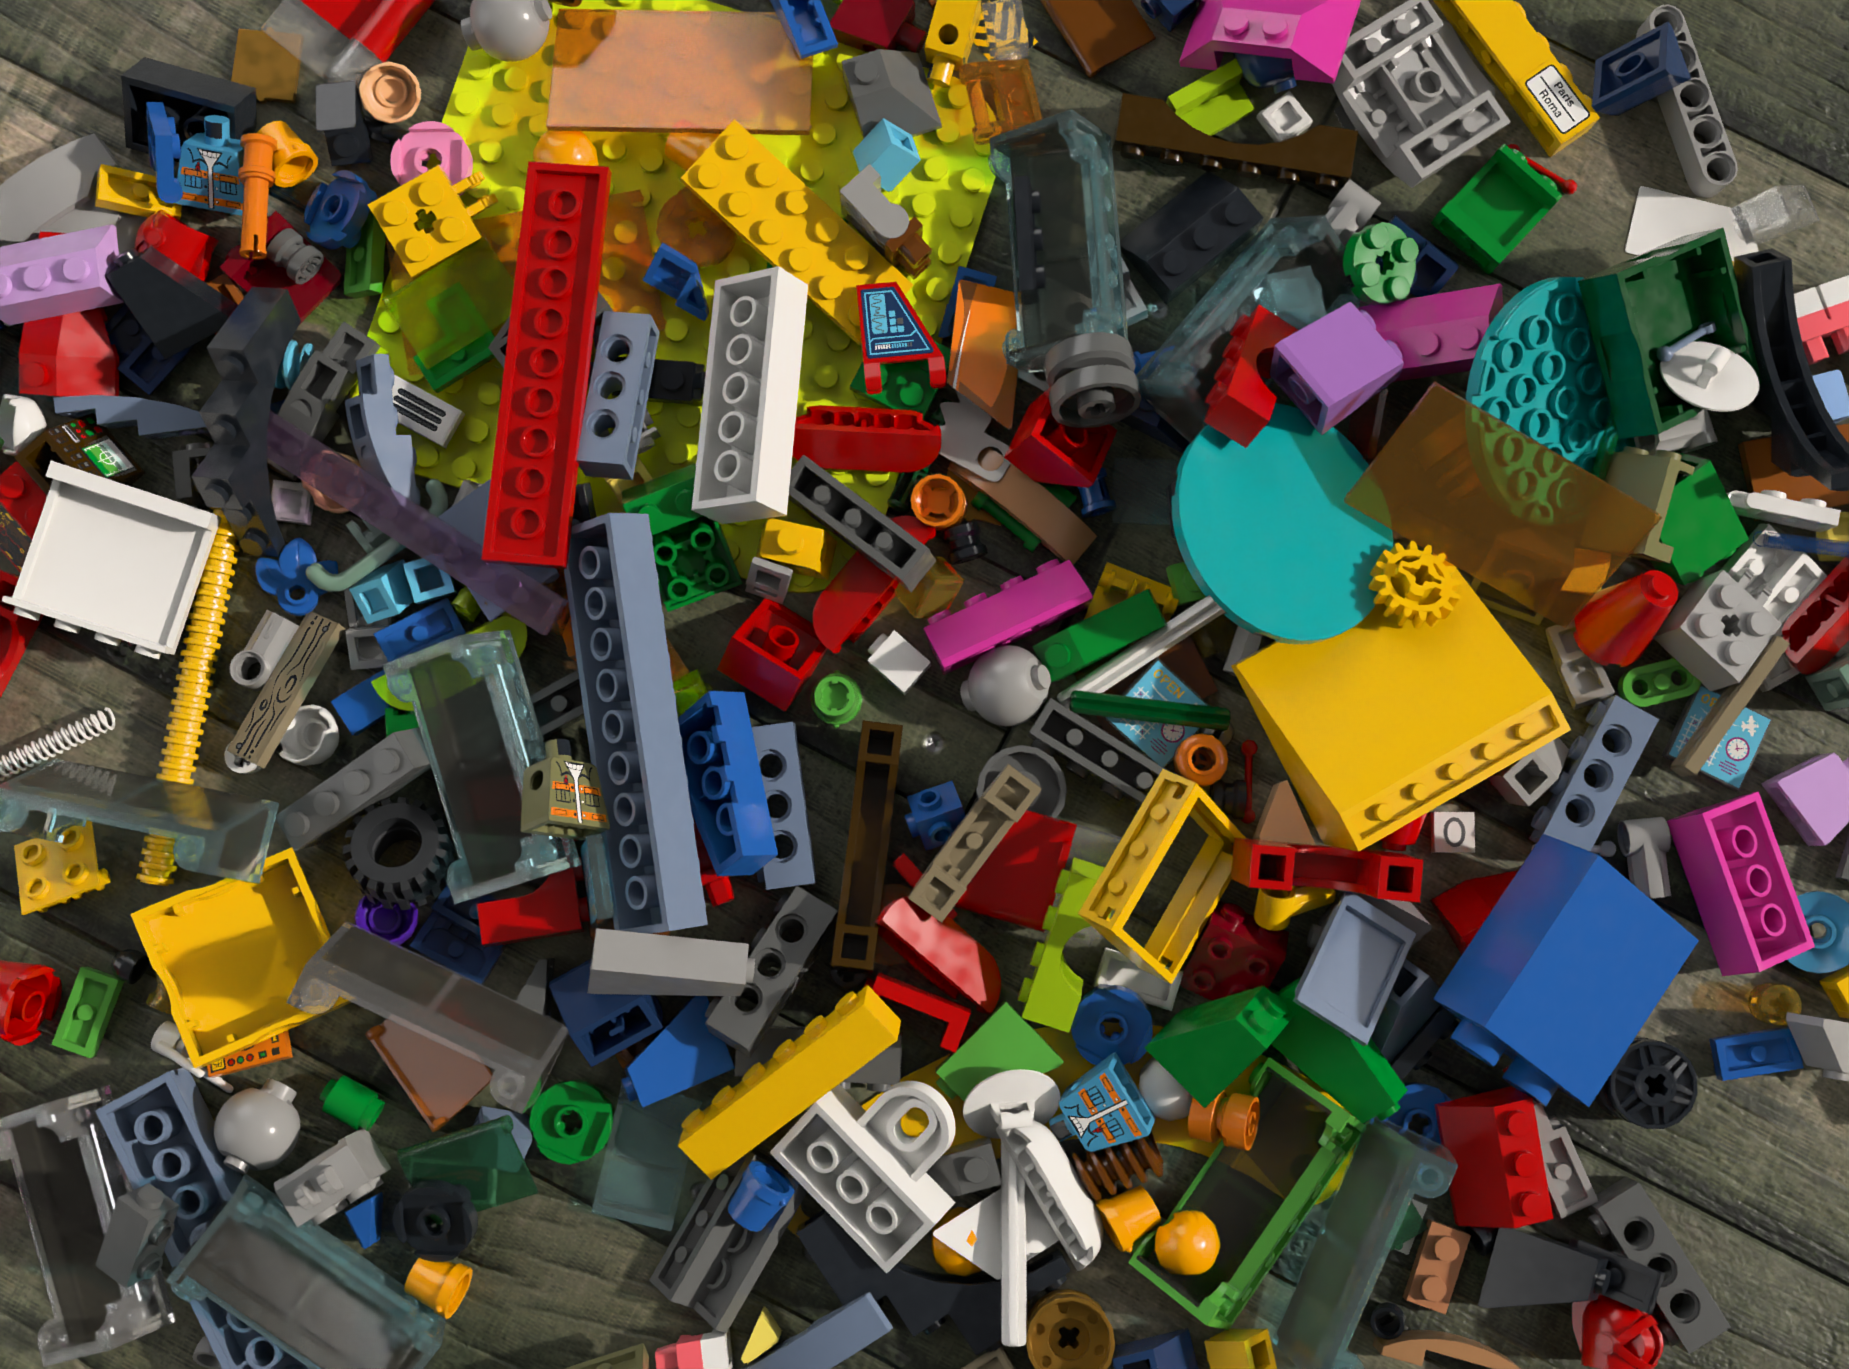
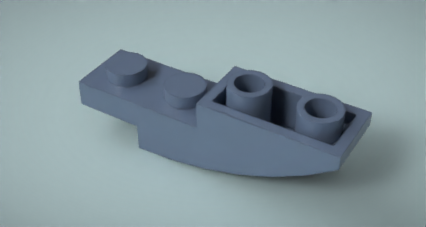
[345,354,420,520]

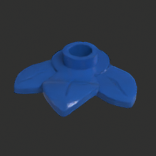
[256,538,339,616]

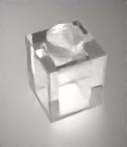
[982,0,1029,65]

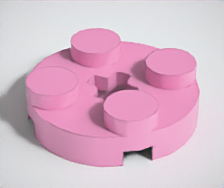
[390,121,473,196]

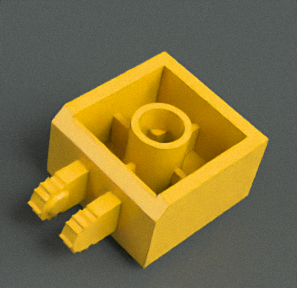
[368,165,498,277]

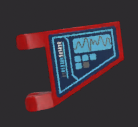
[856,282,946,395]

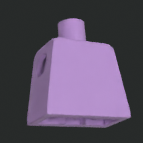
[1762,753,1849,846]

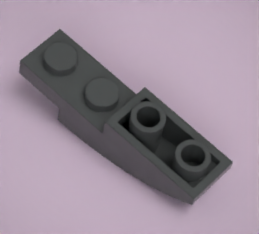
[267,321,381,481]

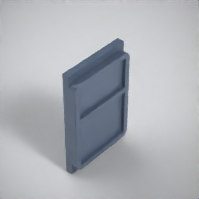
[1293,891,1416,1046]

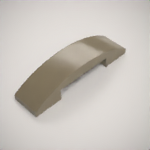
[908,764,1042,923]

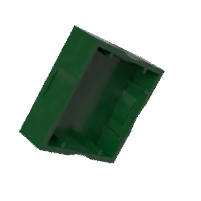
[1578,227,1762,439]

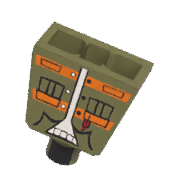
[521,739,610,840]

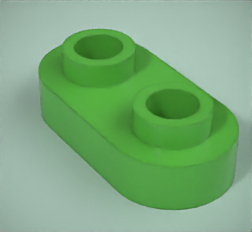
[1618,658,1701,708]

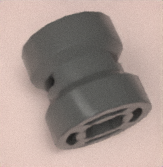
[266,228,324,284]

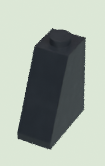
[106,246,238,359]
[1478,1228,1611,1308]

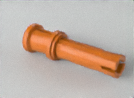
[238,133,277,259]

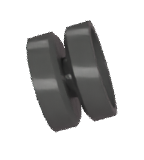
[1044,332,1142,428]
[976,745,1067,818]

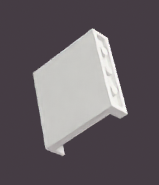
[2,461,222,659]

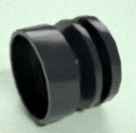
[1594,1036,1698,1129]

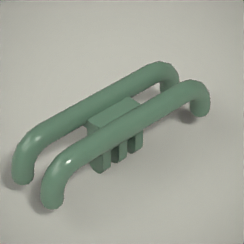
[306,479,448,592]

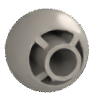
[461,0,552,62]
[960,645,1051,726]
[214,1078,300,1174]

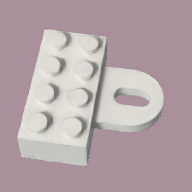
[770,1081,956,1273]

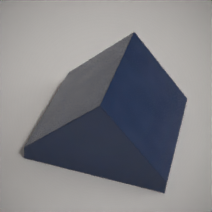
[1592,22,1691,116]

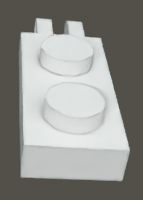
[1727,490,1841,532]

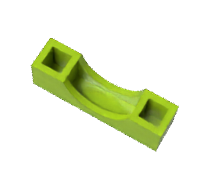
[1018,857,1112,1033]

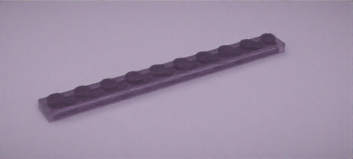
[267,410,569,635]

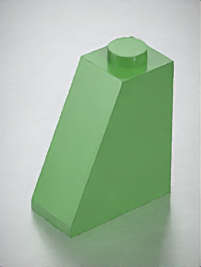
[936,1000,1064,1101]

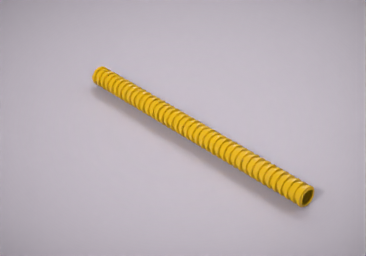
[136,507,240,886]

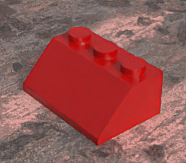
[1434,1086,1553,1228]

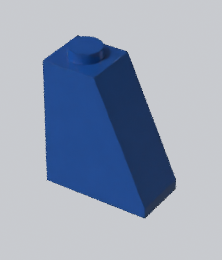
[621,996,735,1108]

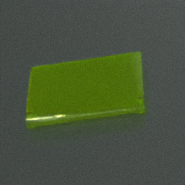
[382,236,514,370]

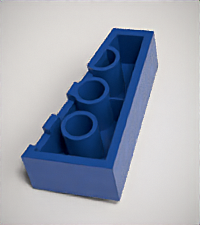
[678,691,778,876]

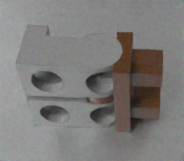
[840,164,932,280]

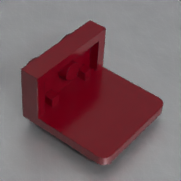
[220,211,343,325]
[1180,900,1289,1001]

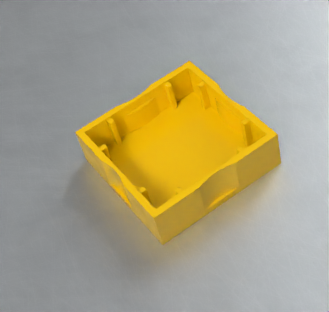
[130,848,357,1069]

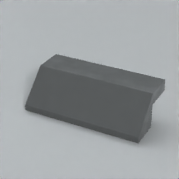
[649,1148,807,1333]

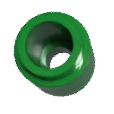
[319,1075,385,1131]

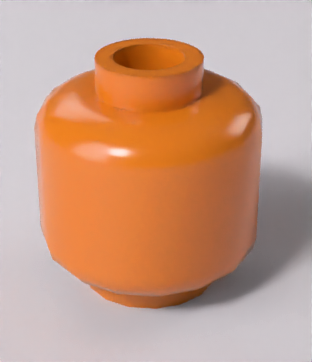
[1173,733,1229,787]

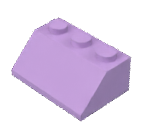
[0,224,124,325]

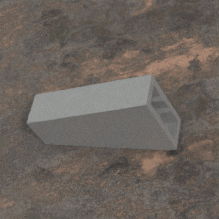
[587,928,755,996]

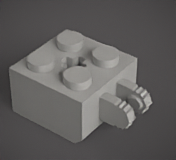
[1653,567,1782,691]
[274,1129,391,1228]

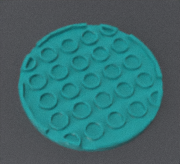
[1465,277,1635,524]
[1171,403,1393,645]

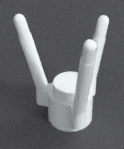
[151,1021,234,1093]

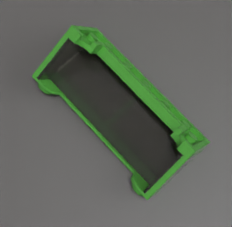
[1128,1057,1368,1330]

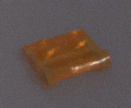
[958,59,1045,145]

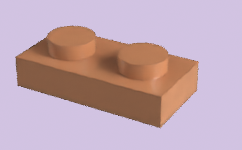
[1403,1219,1471,1315]

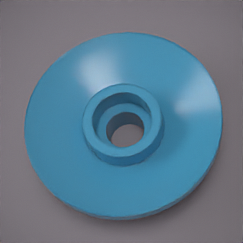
[1787,891,1849,973]

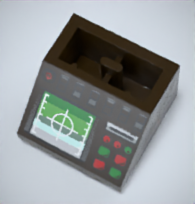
[14,413,146,496]

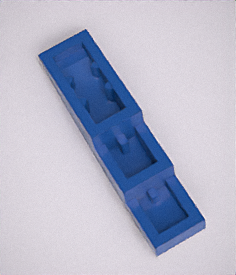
[770,0,838,59]

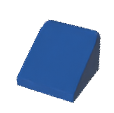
[345,1192,383,1249]

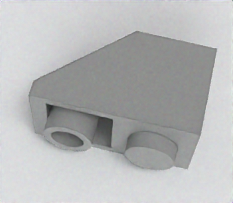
[1487,737,1569,807]

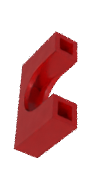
[461,773,590,947]
[1231,838,1424,903]

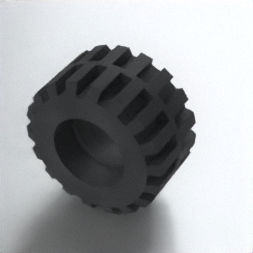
[343,797,455,910]

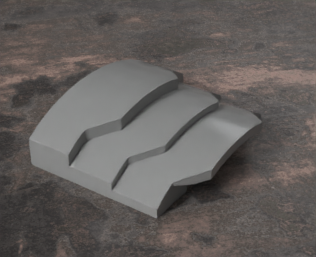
[1332,0,1510,188]
[0,134,147,255]

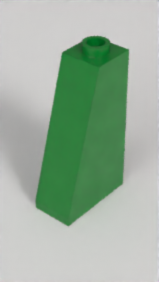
[1271,976,1408,1124]

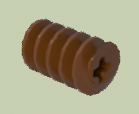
[1072,1130,1164,1201]

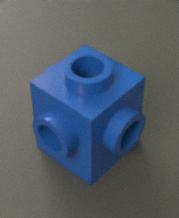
[905,781,965,851]

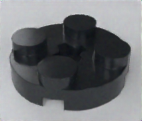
[393,1179,478,1262]

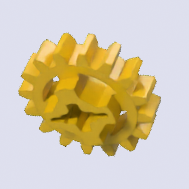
[1368,541,1461,629]

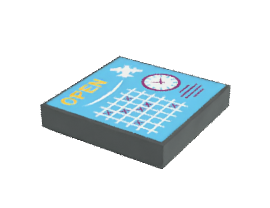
[1661,684,1773,792]

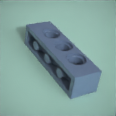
[577,311,660,480]
[1529,695,1659,851]
[752,722,817,890]

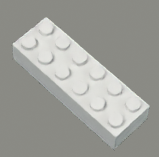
[691,266,808,524]

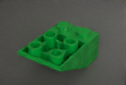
[621,463,743,612]

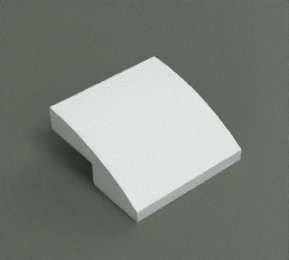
[1721,524,1827,636]

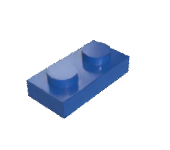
[373,597,466,670]
[1709,1026,1804,1081]

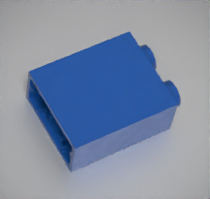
[1433,834,1699,1107]

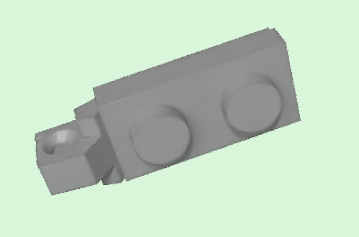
[1533,1100,1598,1219]

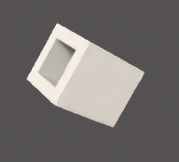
[868,630,931,696]

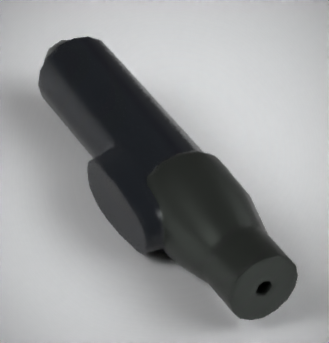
[364,115,410,144]

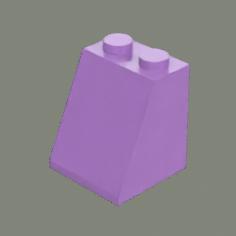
[1270,302,1404,436]

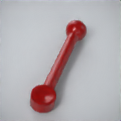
[1508,144,1577,195]
[1240,740,1258,824]

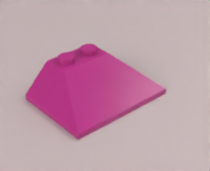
[1179,0,1361,84]

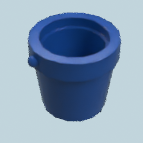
[728,1161,795,1232]

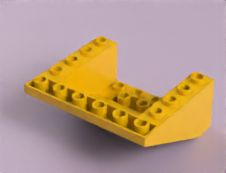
[1231,551,1571,852]

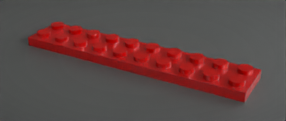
[481,161,612,569]

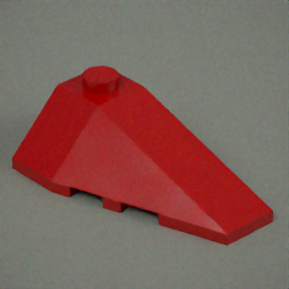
[19,231,119,397]

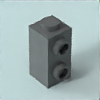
[95,1183,180,1289]

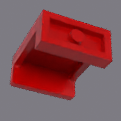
[864,972,971,1053]

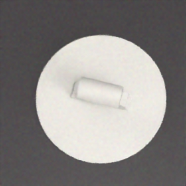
[1660,341,1759,412]
[963,1069,1060,1139]

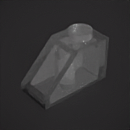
[1731,185,1820,245]

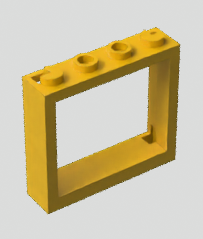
[1078,769,1246,984]

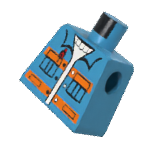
[176,115,244,216]
[1049,1052,1156,1152]

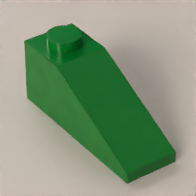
[1032,589,1168,682]

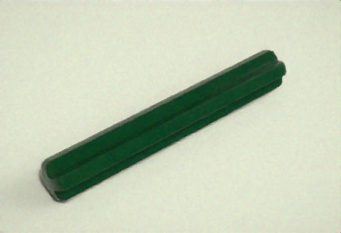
[1069,690,1231,731]

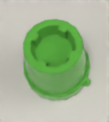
[810,670,863,729]

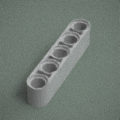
[1636,4,1738,198]

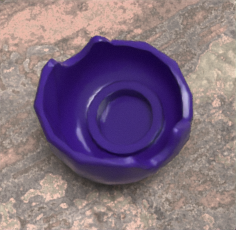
[354,895,418,949]

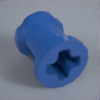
[1078,468,1117,518]

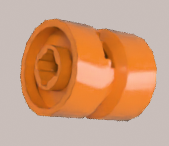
[911,474,968,532]
[1188,1090,1260,1151]

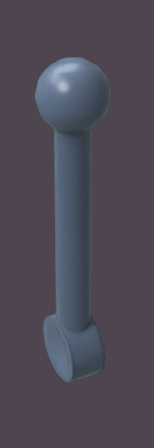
[1656,321,1716,362]

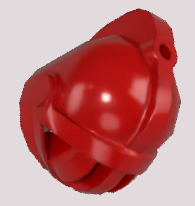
[135,209,219,281]
[1572,1294,1664,1369]

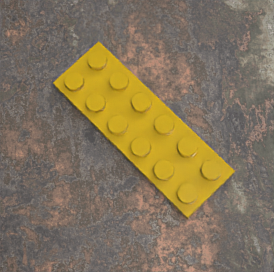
[680,119,913,346]

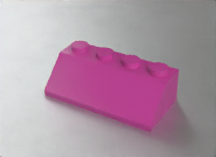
[1356,284,1503,382]
[923,559,1093,675]
[1667,791,1815,976]

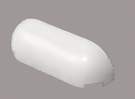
[995,1120,1104,1271]

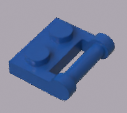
[146,102,183,203]

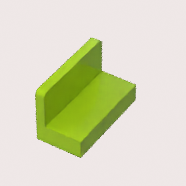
[1166,59,1254,136]

